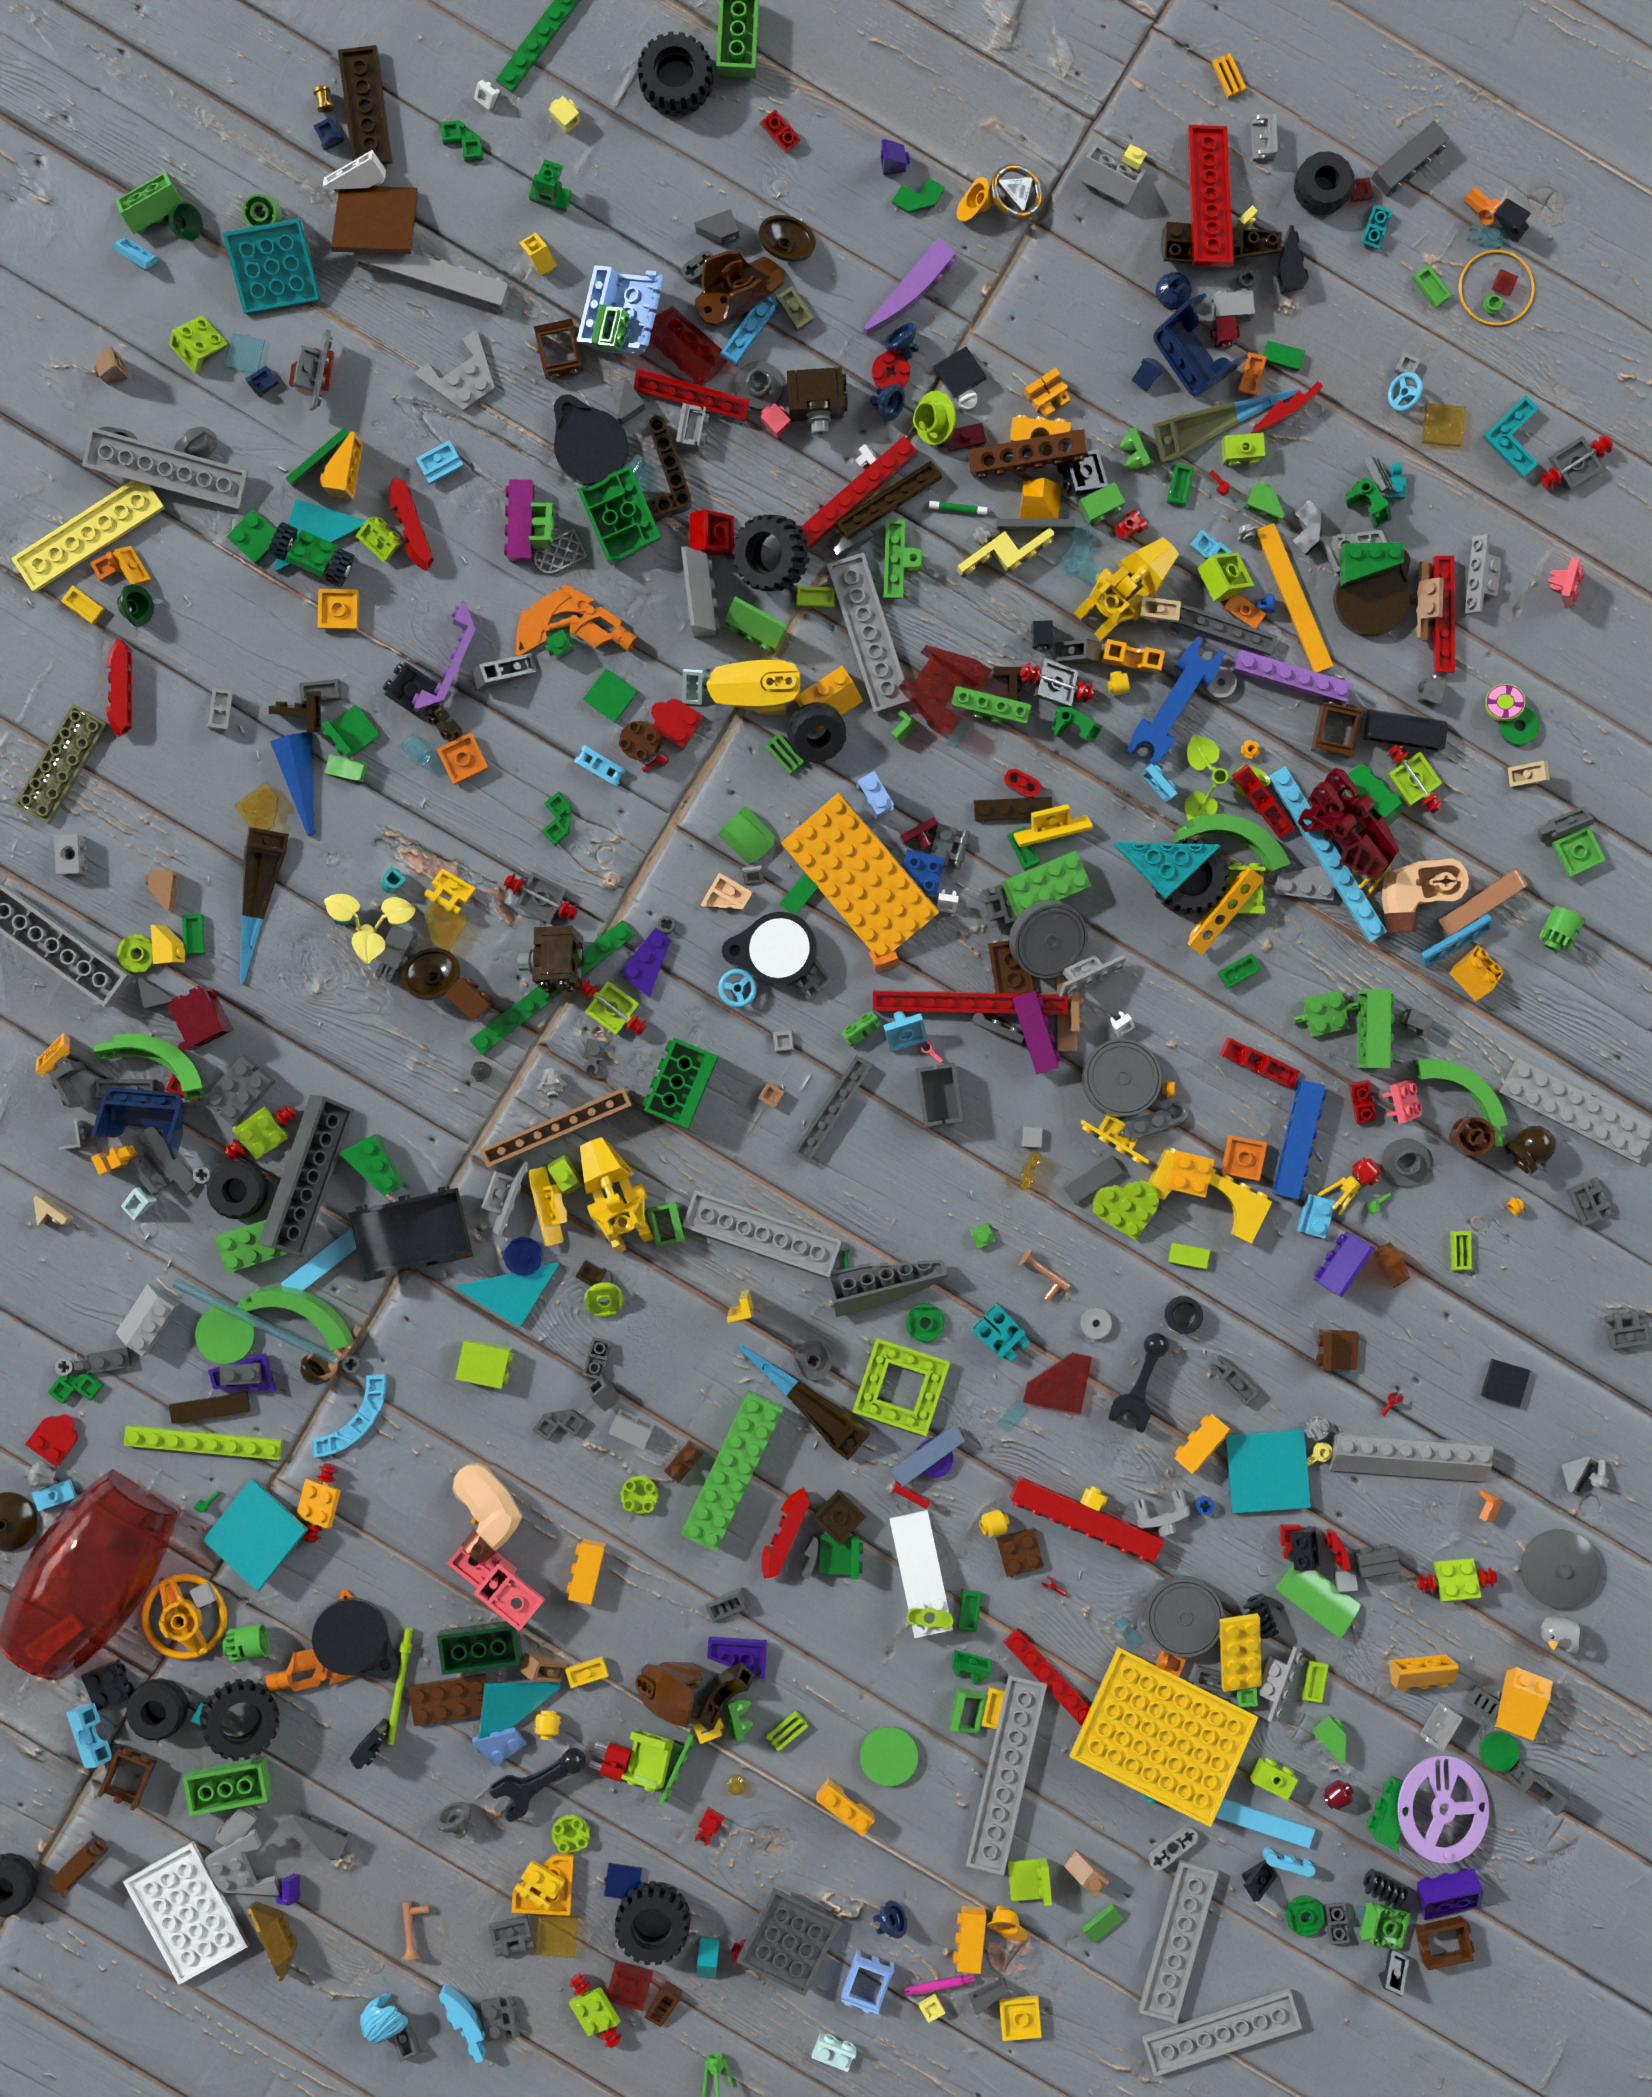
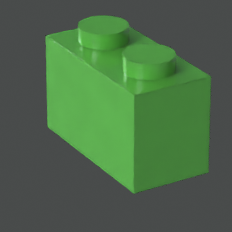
[1078,482,1125,525]

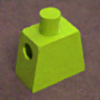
[548,1153,584,1195]

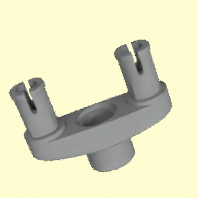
[1133,1489,1191,1536]

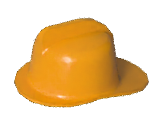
[957,177,993,222]
[987,1905,1029,1941]

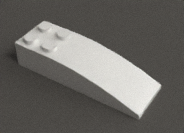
[889,1510,953,1638]

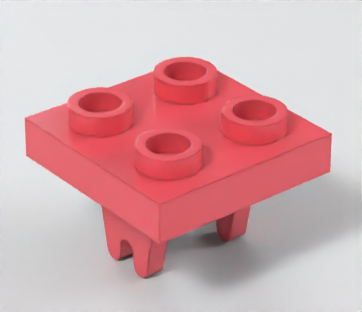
[1548,557,1585,608]
[1382,1078,1422,1124]

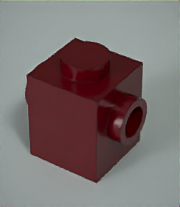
[1210,316,1240,349]

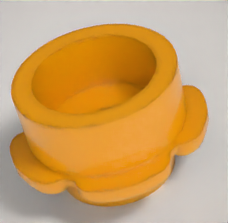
[1241,740,1260,759]
[1162,1080,1175,1099]
[1506,1198,1525,1216]

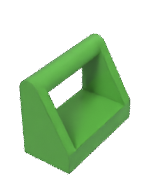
[646,1201,686,1247]
[949,1687,988,1733]

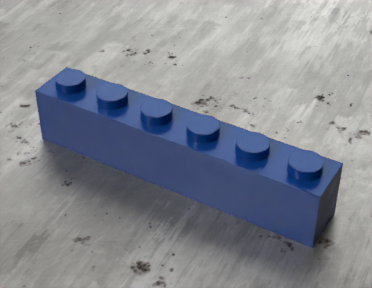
[1272,1080,1327,1199]

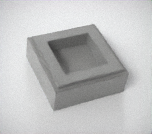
[1394,352,1421,380]
[773,1030,794,1052]
[1021,1127,1043,1148]
[1335,1571,1358,1593]
[189,1582,217,1608]

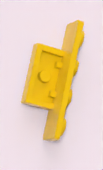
[1014,804,1093,847]
[1079,1115,1150,1165]
[527,1167,567,1246]

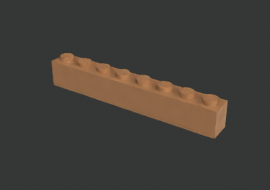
[480,1087,633,1168]

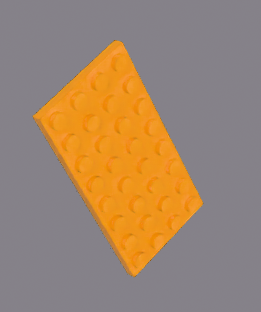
[781,792,940,958]

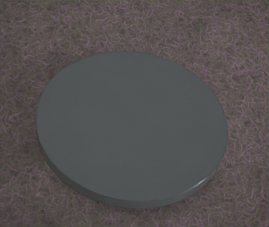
[735,361,783,410]
[1381,1138,1430,1187]

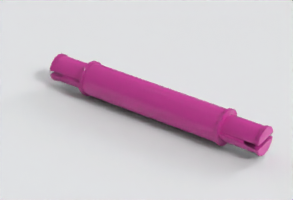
[904,1974,975,1996]

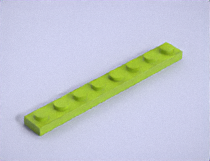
[124,1425,283,1460]

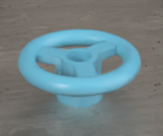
[1388,372,1423,412]
[718,969,757,1008]

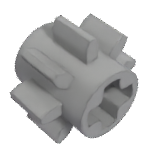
[1304,1416,1330,1441]

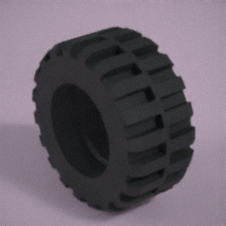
[637,31,713,116]
[732,514,810,591]
[1152,839,1229,915]
[200,1679,280,1761]
[615,1881,691,1966]

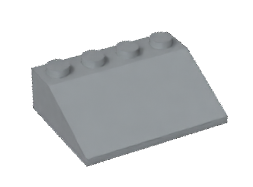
[681,547,720,637]

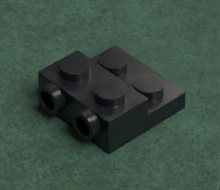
[1057,449,1108,497]
[382,662,438,717]
[81,1659,134,1711]
[349,1718,389,1770]

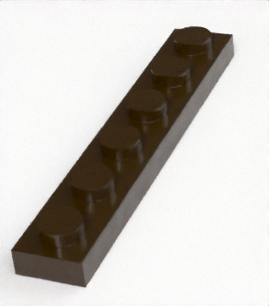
[836,461,942,540]

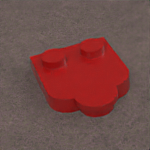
[651,699,704,750]
[25,1414,78,1468]

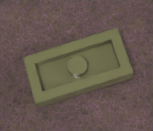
[776,286,814,331]

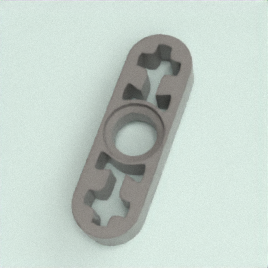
[1148,1825,1198,1870]

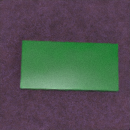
[286,428,350,488]

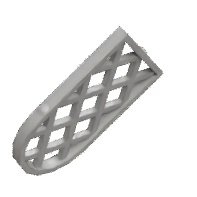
[534,529,588,574]

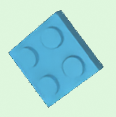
[1140,764,1177,803]

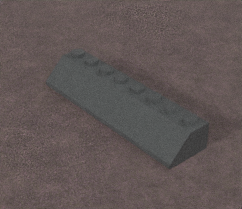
[258,1095,354,1258]

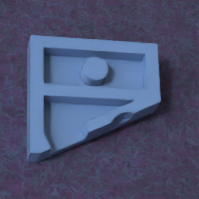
[472,1727,527,1767]

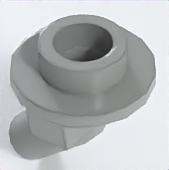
[973,527,1000,547]
[1589,1460,1609,1489]

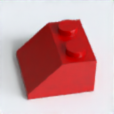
[689,509,734,555]

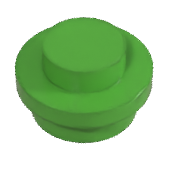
[1483,294,1503,315]

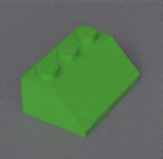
[115,172,183,234]
[725,596,787,653]

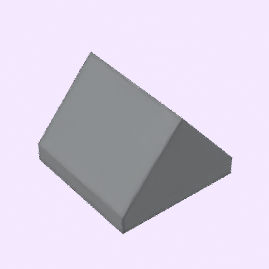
[742,865,764,884]

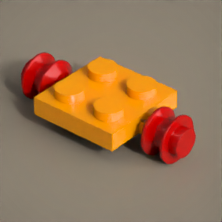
[296,1463,341,1543]

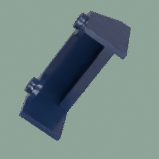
[1153,293,1249,396]
[91,1088,183,1160]

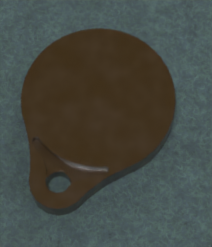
[1333,549,1410,636]

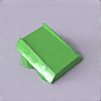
[1359,1902,1411,1949]

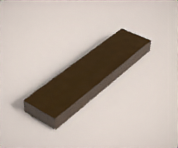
[169,1391,251,1424]

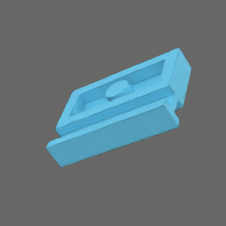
[416,440,464,485]
[1297,1193,1336,1238]

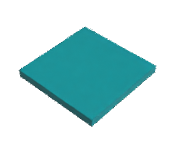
[222,218,321,314]
[1225,1429,1311,1513]
[203,1479,309,1591]

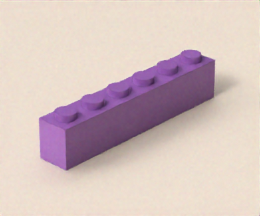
[1232,650,1353,706]

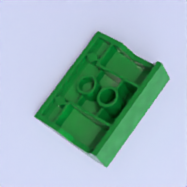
[577,465,661,566]

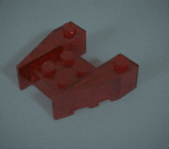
[898,645,992,739]

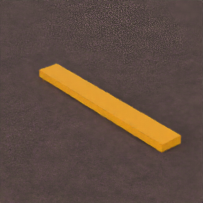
[1256,523,1333,673]

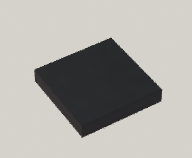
[933,346,987,399]
[1480,1358,1531,1408]

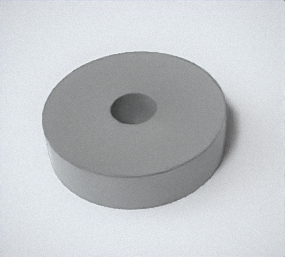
[1205,667,1237,699]
[1080,1307,1112,1339]

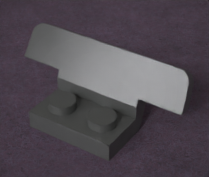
[128,1127,197,1195]

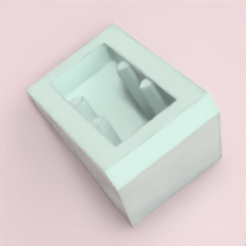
[682,669,704,705]
[121,1186,157,1221]

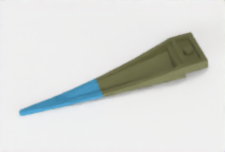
[1152,389,1298,462]

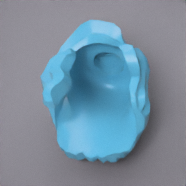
[360,1993,409,2044]

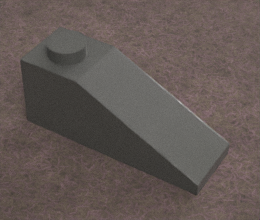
[471,653,538,690]
[293,1808,352,1861]

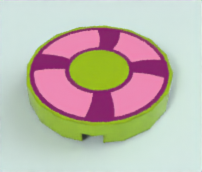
[1485,684,1526,722]

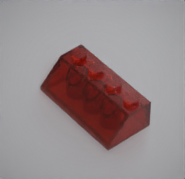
[649,306,728,386]

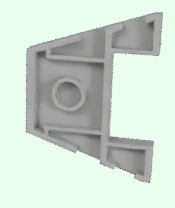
[414,330,496,412]
[205,1829,282,1896]

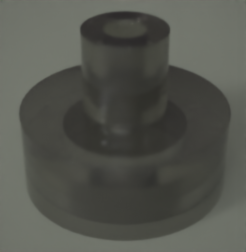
[471,1061,492,1082]

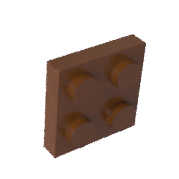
[996,1528,1044,1577]

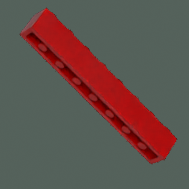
[801,436,917,550]
[1010,1476,1164,1562]

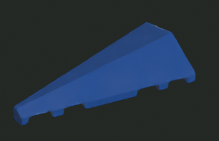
[270,732,315,836]

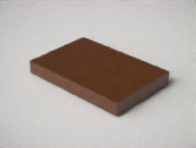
[988,941,1035,993]

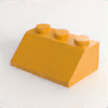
[794,665,863,733]
[1389,1654,1459,1691]

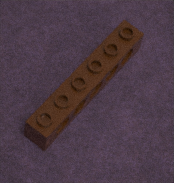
[968,429,1089,479]

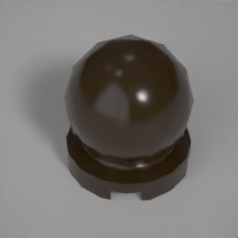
[1504,1126,1556,1175]

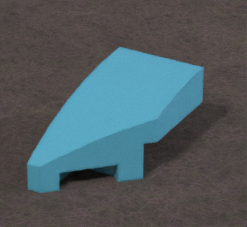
[1189,530,1232,558]

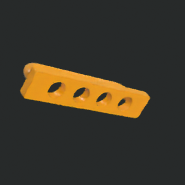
[1187,867,1264,955]

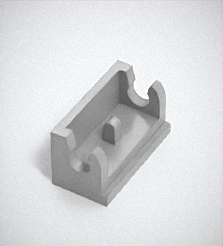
[1251,113,1278,161]
[208,688,233,731]
[608,1408,655,1450]
[1419,1702,1463,1751]
[215,1805,257,1846]

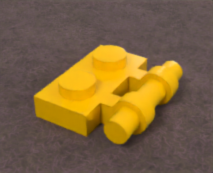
[424,869,475,915]
[513,1859,565,1911]

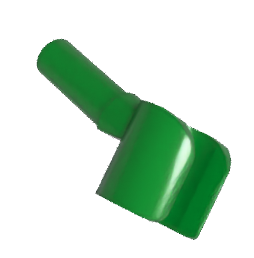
[194,1491,221,1513]

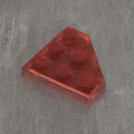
[1023,1352,1092,1414]

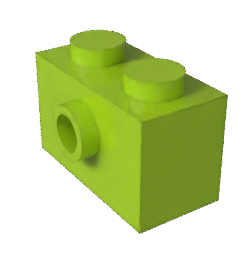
[1221,433,1265,466]
[1249,1756,1298,1801]

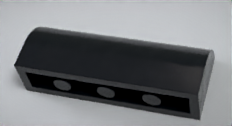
[1363,709,1447,751]

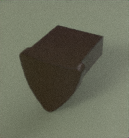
[575,1260,607,1287]

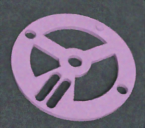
[1398,1755,1489,1863]

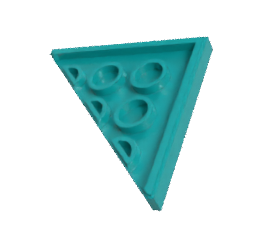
[274,499,366,572]
[1113,842,1221,899]
[456,1262,560,1328]
[477,1682,561,1753]

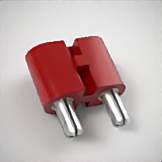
[589,1741,632,1783]

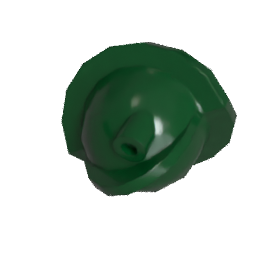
[117,584,154,627]

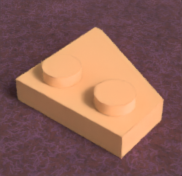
[701,872,753,909]

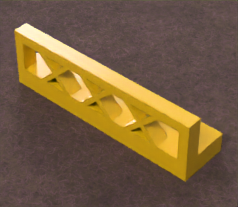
[727,1290,754,1323]

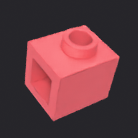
[761,403,791,438]

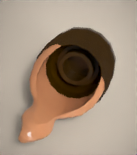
[300,1345,352,1385]

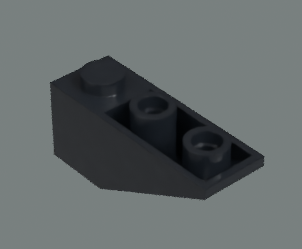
[1276,225,1308,294]

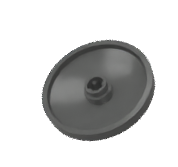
[1520,1529,1600,1608]

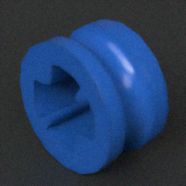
[1195,1496,1214,1515]

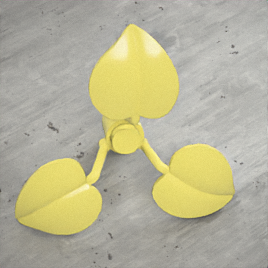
[324,894,416,965]

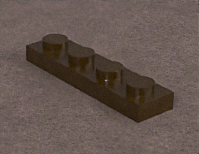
[974,797,1052,821]

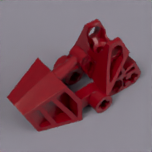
[1298,768,1399,881]

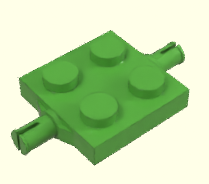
[1292,990,1359,1037]

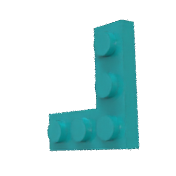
[1482,395,1539,479]

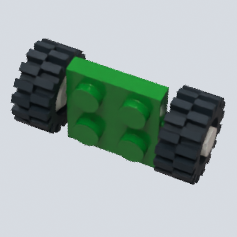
[268,522,355,587]

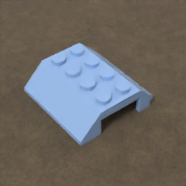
[577,265,664,356]

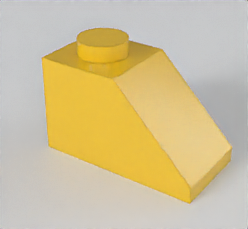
[519,233,557,275]
[150,925,185,964]

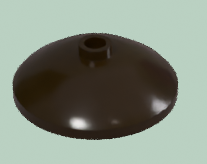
[758,215,816,262]
[402,948,460,1000]
[0,1492,37,1551]

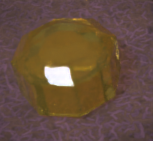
[727,1774,746,1796]

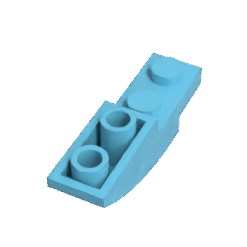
[439,1984,486,2064]

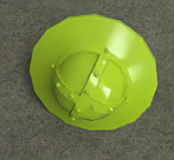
[913,391,956,445]

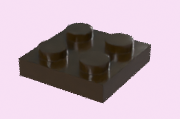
[812,1489,867,1545]

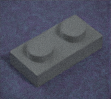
[219,1362,262,1385]

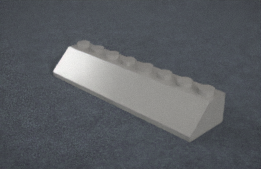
[1329,1431,1493,1482]

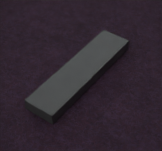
[996,519,1075,531]

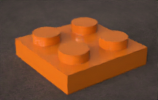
[436,732,489,785]
[1220,1135,1267,1181]

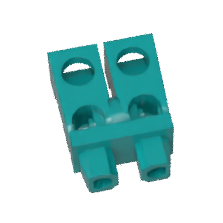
[971,1302,1030,1362]

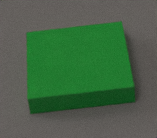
[583,668,638,723]

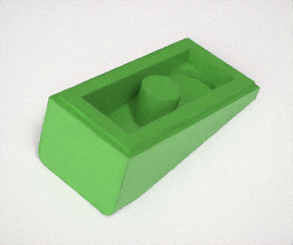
[325,754,368,783]

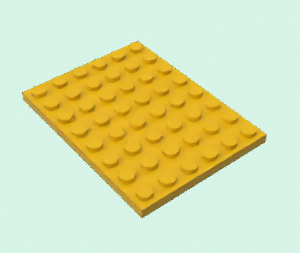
[1069,1647,1258,1827]

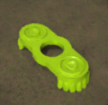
[906,1607,954,1630]

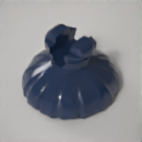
[1155,272,1192,309]
[884,323,919,360]
[870,384,905,421]
[873,1900,907,1939]

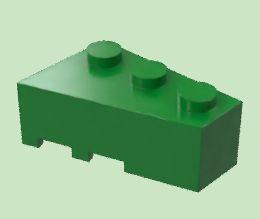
[1339,543,1404,587]
[1342,764,1402,826]
[339,1134,405,1196]
[1367,1775,1418,1851]

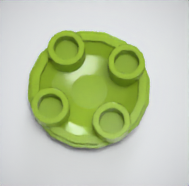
[620,1476,659,1514]
[551,1815,590,1853]

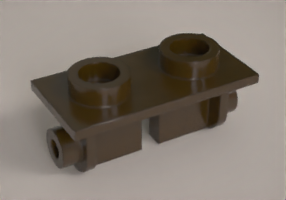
[426,705,463,743]

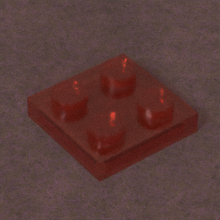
[606,1960,653,2011]

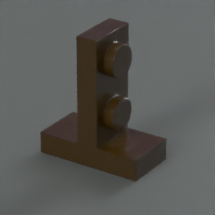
[992,667,1033,702]
[269,691,321,733]

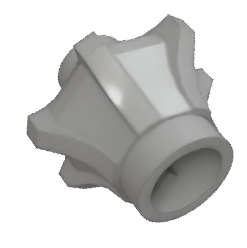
[537,1068,568,1099]
[24,1459,56,1490]

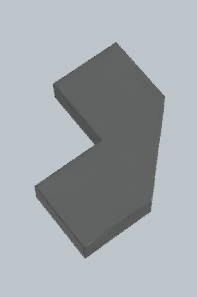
[533,1409,587,1441]

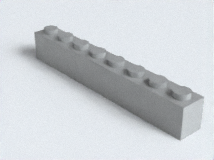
[352,250,511,312]

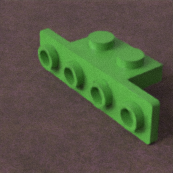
[951,686,1031,724]
[658,1729,696,1807]

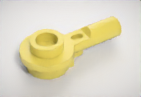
[1307,1442,1333,1467]

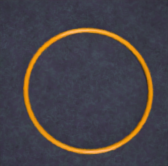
[1459,250,1535,326]

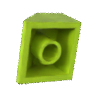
[1197,552,1254,602]

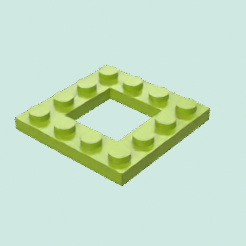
[852,1337,950,1436]

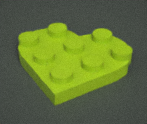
[1093,1180,1159,1240]

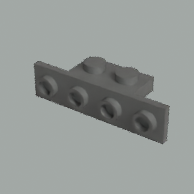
[293,329,333,411]

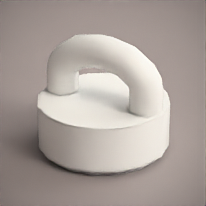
[958,390,978,411]

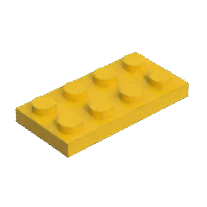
[1220,1613,1262,1692]

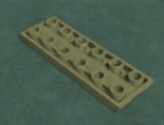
[14,704,108,824]

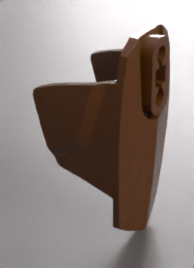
[695,250,784,326]
[635,1662,702,1727]

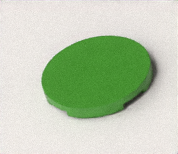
[195,1305,256,1364]
[860,1726,918,1786]

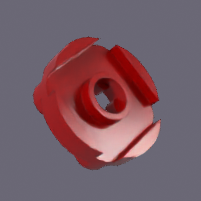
[872,351,910,390]

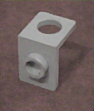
[58,1120,88,1150]

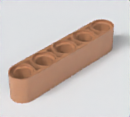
[1438,868,1528,936]

